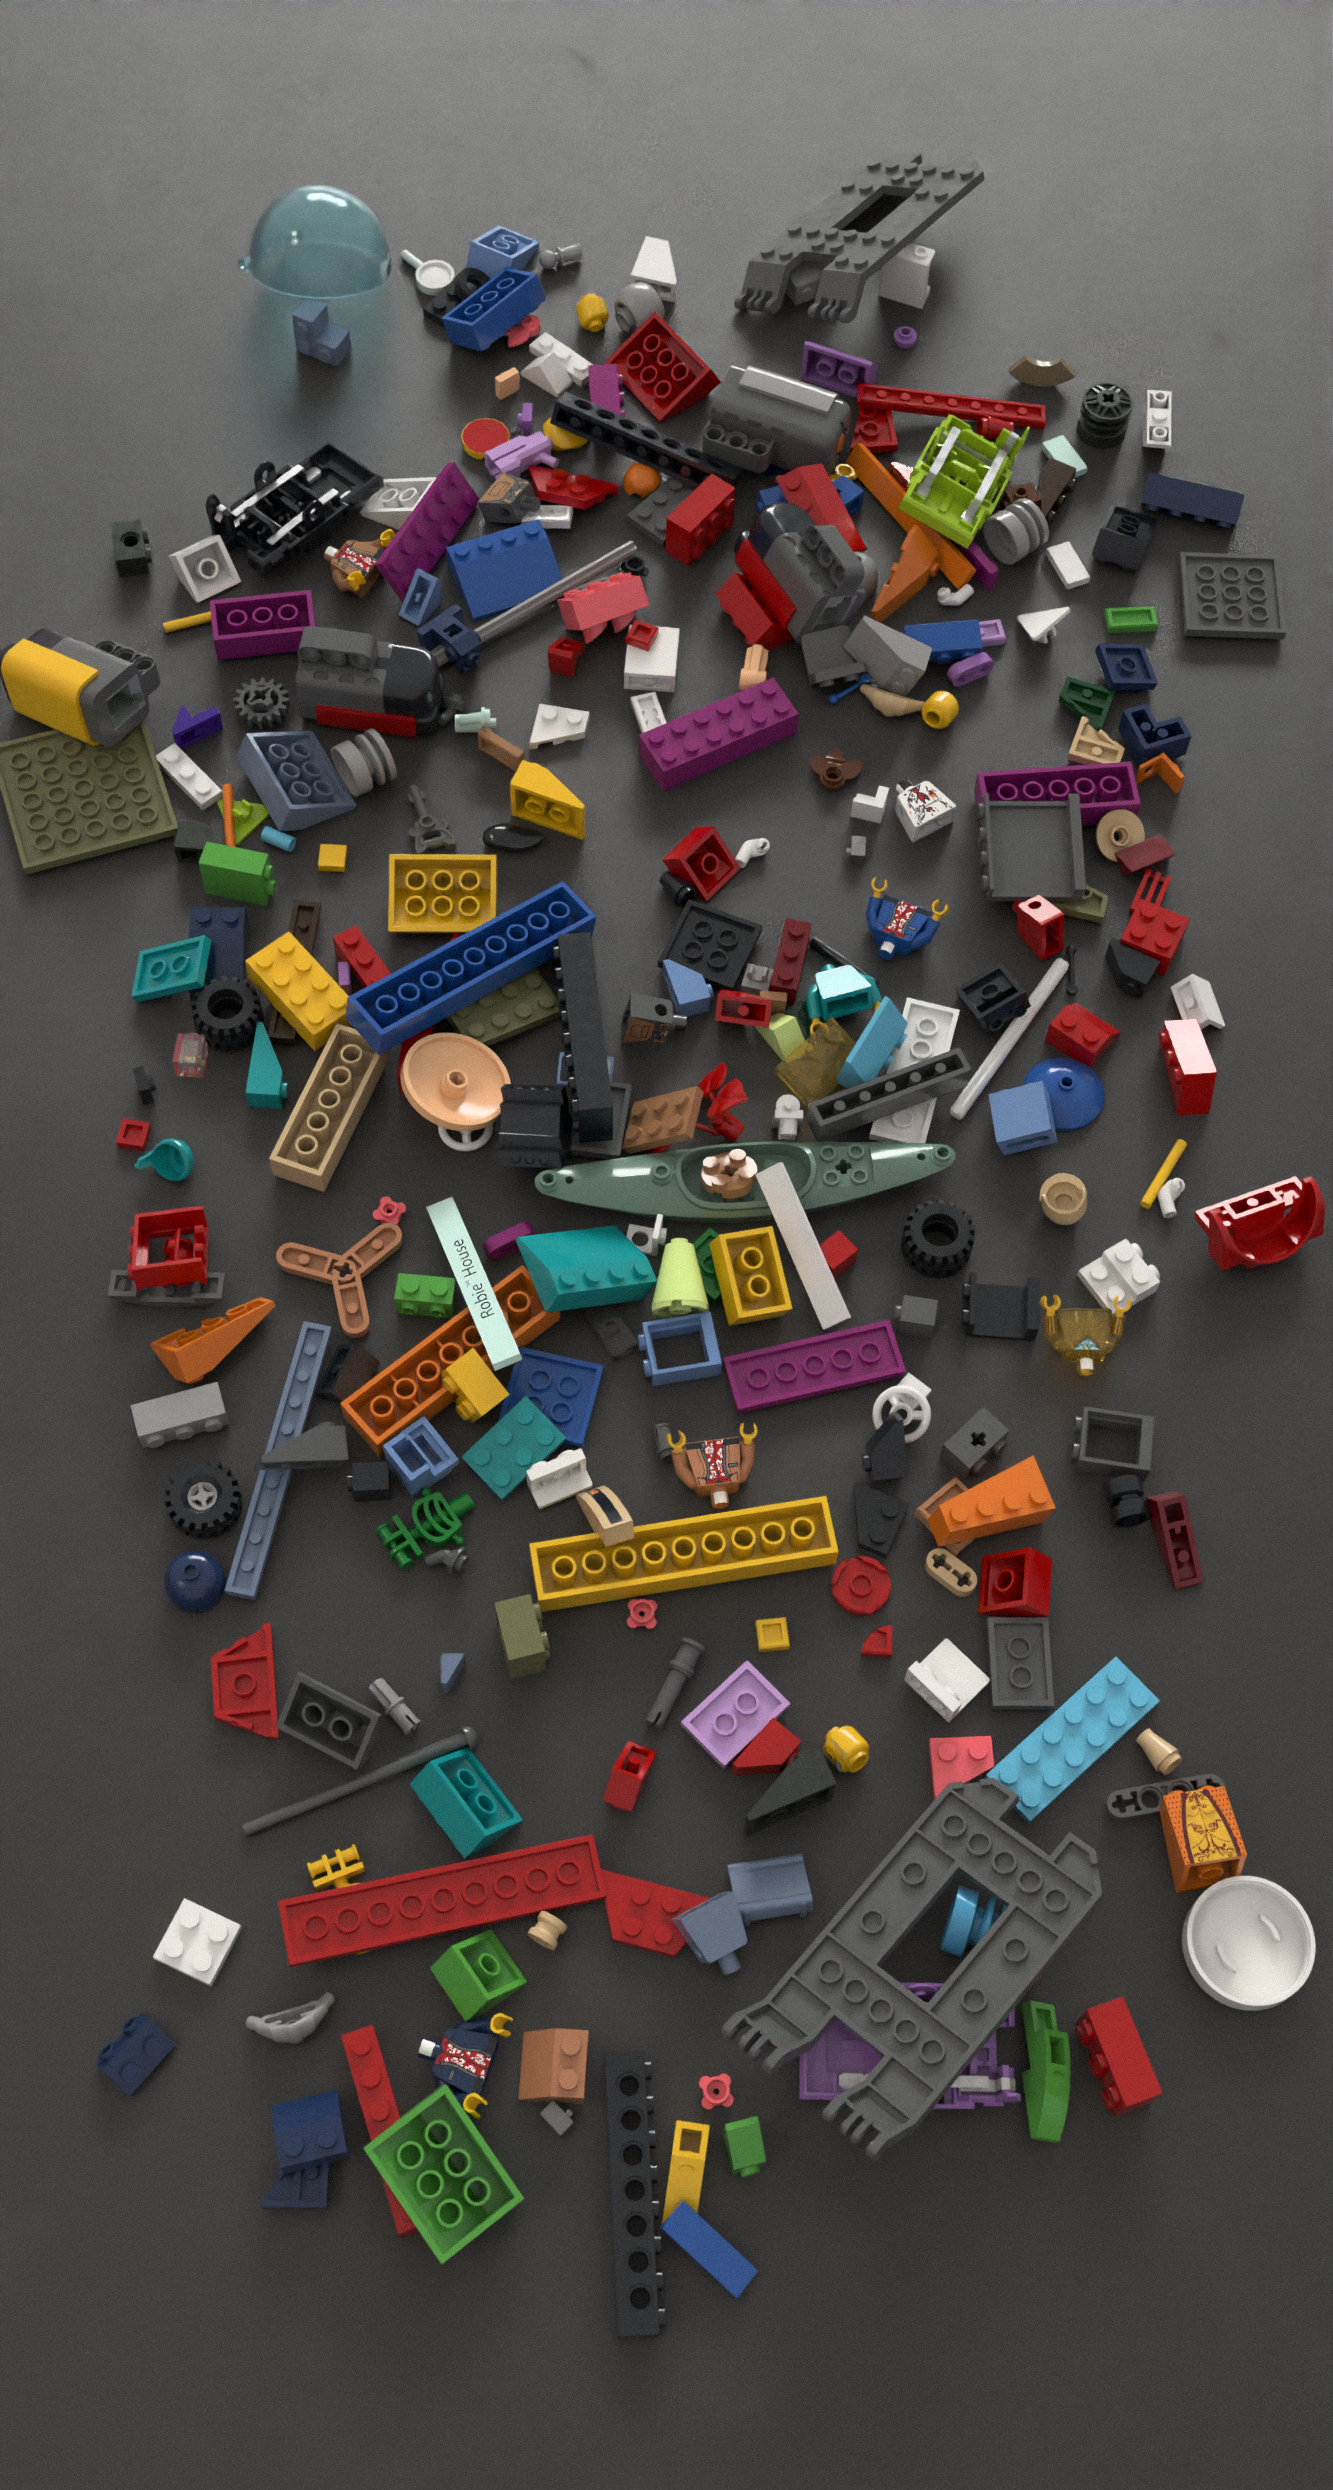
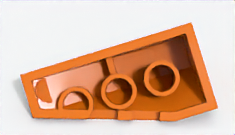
[871,524,940,623]
[150,1297,275,1384]

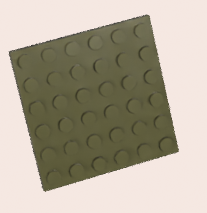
[0,720,178,875]

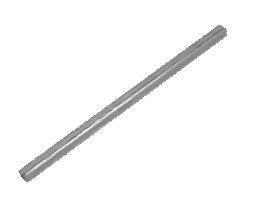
[433,541,638,667]

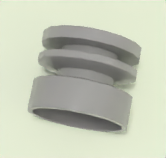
[983,498,1049,565]
[331,728,397,797]

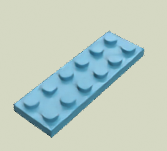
[985,1657,1160,1824]

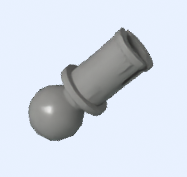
[539,243,583,269]

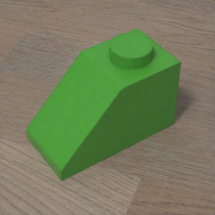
[722,2116,766,2178]

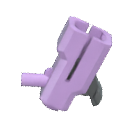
[484,426,559,480]

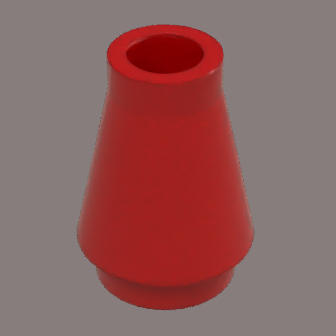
[977,416,1014,440]

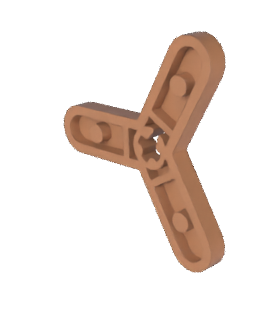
[276,1223,403,1338]

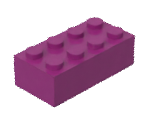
[210,590,316,660]

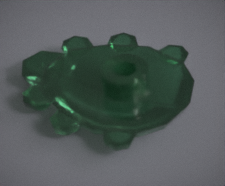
[785,1000,824,1038]

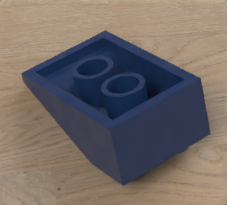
[189,907,249,993]

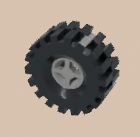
[164,1459,243,1539]

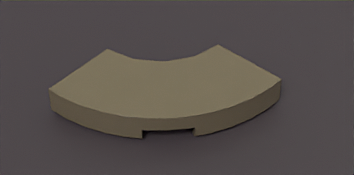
[1008,355,1076,387]

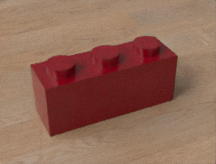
[770,918,812,1007]

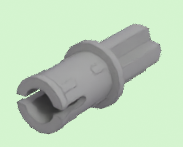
[369,1678,421,1735]

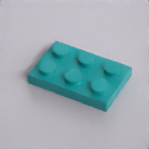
[131,935,211,1002]
[462,1396,567,1500]

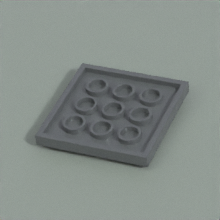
[1178,552,1286,639]

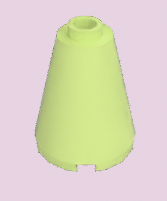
[651,1238,709,1319]

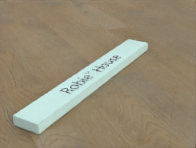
[426,1197,523,1371]

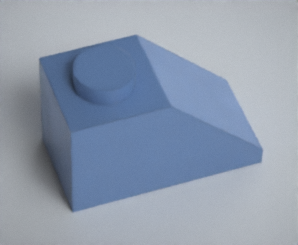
[663,959,714,1017]

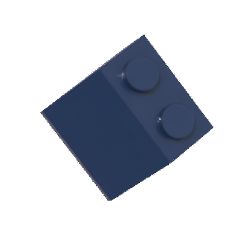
[272,2089,350,2174]

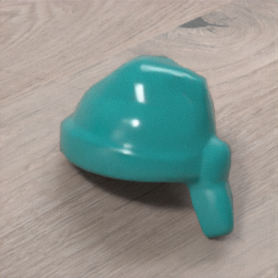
[134,1138,194,1182]

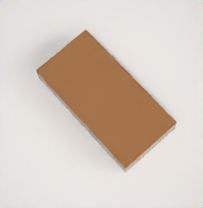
[478,727,524,772]

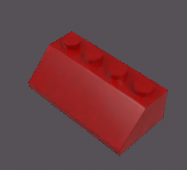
[777,463,867,552]

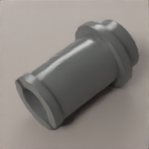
[651,1423,674,1463]

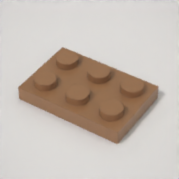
[622,1086,703,1154]

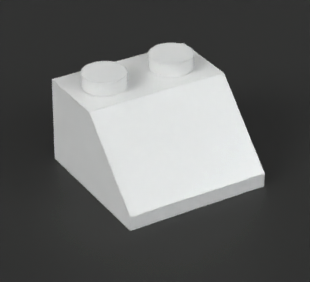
[169,535,241,603]

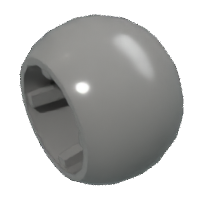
[614,282,665,335]

